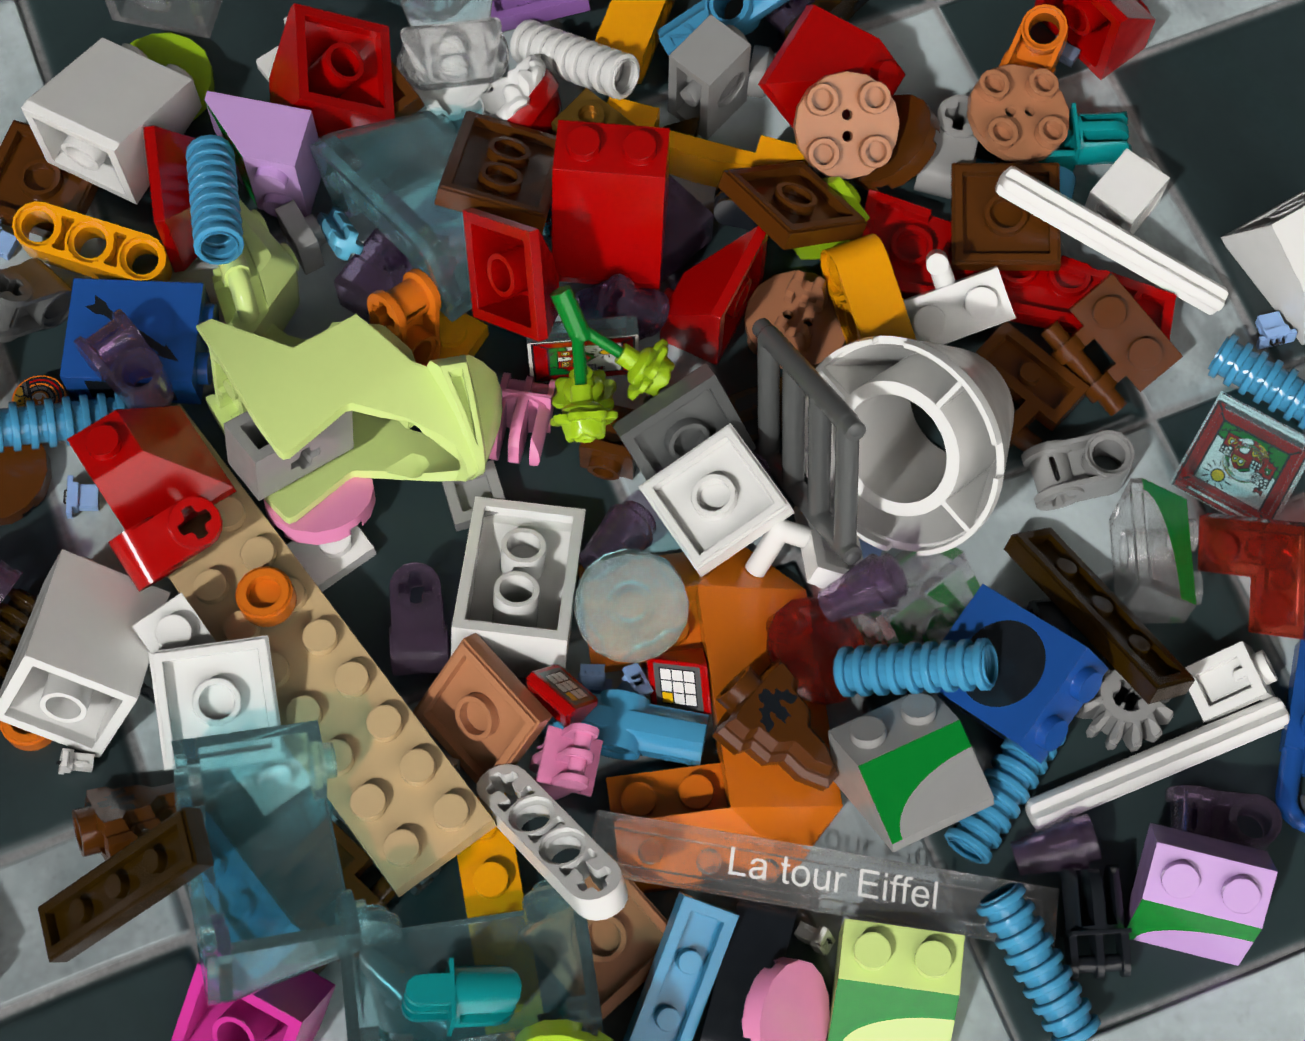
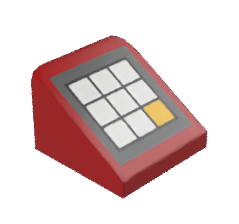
[646,648,712,715]
[526,665,598,728]

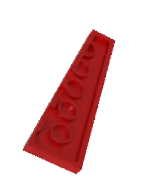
[861,189,1176,340]

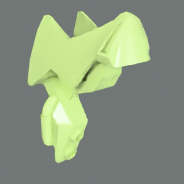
[196,200,503,524]

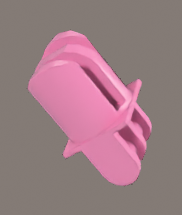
[488,372,557,466]
[529,723,603,800]

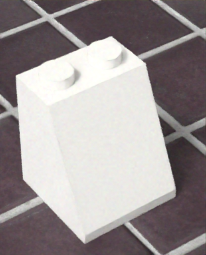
[21,37,202,205]
[1221,190,1305,345]
[0,549,170,758]

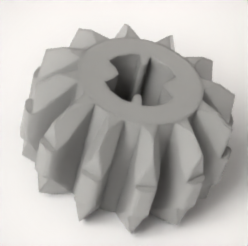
[1076,661,1174,752]

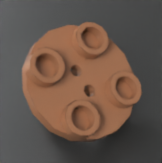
[967,64,1069,163]
[793,71,900,179]
[744,270,846,369]

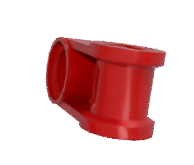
[108,496,223,592]

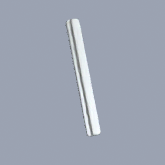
[995,166,1229,315]
[1025,697,1290,830]

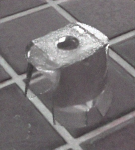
[400,0,509,91]

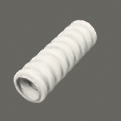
[510,19,640,100]

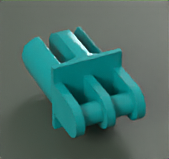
[1035,103,1132,172]
[401,958,522,1036]

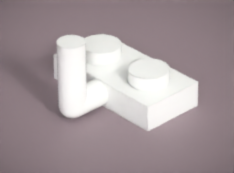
[903,249,1016,345]
[745,506,868,598]

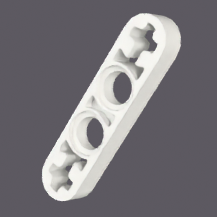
[476,764,628,921]

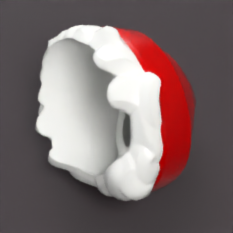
[479,54,562,134]

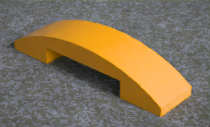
[607,97,809,187]

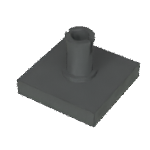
[612,363,756,481]

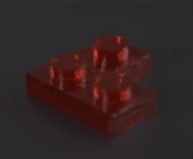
[1198,513,1305,639]

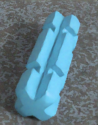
[317,207,364,261]

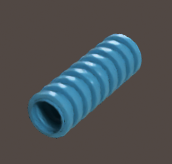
[185,135,244,265]
[1208,334,1305,430]
[0,389,146,453]
[833,638,998,697]
[944,737,1067,864]
[976,882,1101,1041]

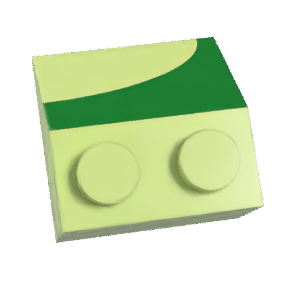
[827,918,965,1041]

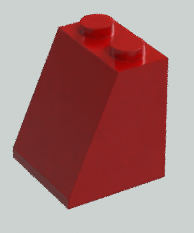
[552,120,670,290]

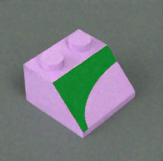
[204,91,325,217]
[1124,823,1278,966]

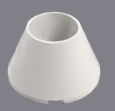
[805,335,1014,556]

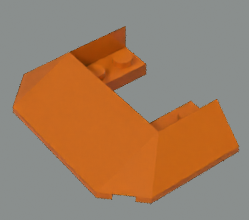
[578,547,843,893]

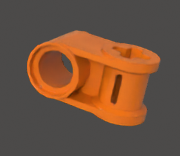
[999,4,1068,75]
[367,269,442,366]

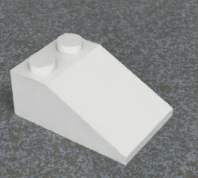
[451,496,586,678]

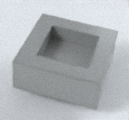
[275,200,326,275]
[441,460,506,532]

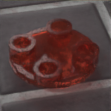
[766,597,865,705]

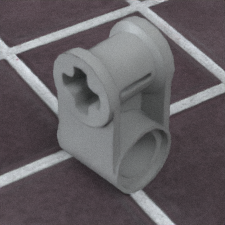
[914,95,978,199]
[1021,430,1135,511]

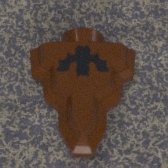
[712,658,839,791]
[72,781,220,861]

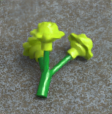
[550,285,675,443]

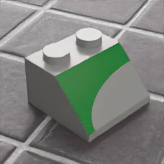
[828,690,994,852]

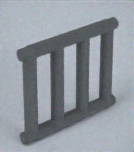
[752,318,866,565]

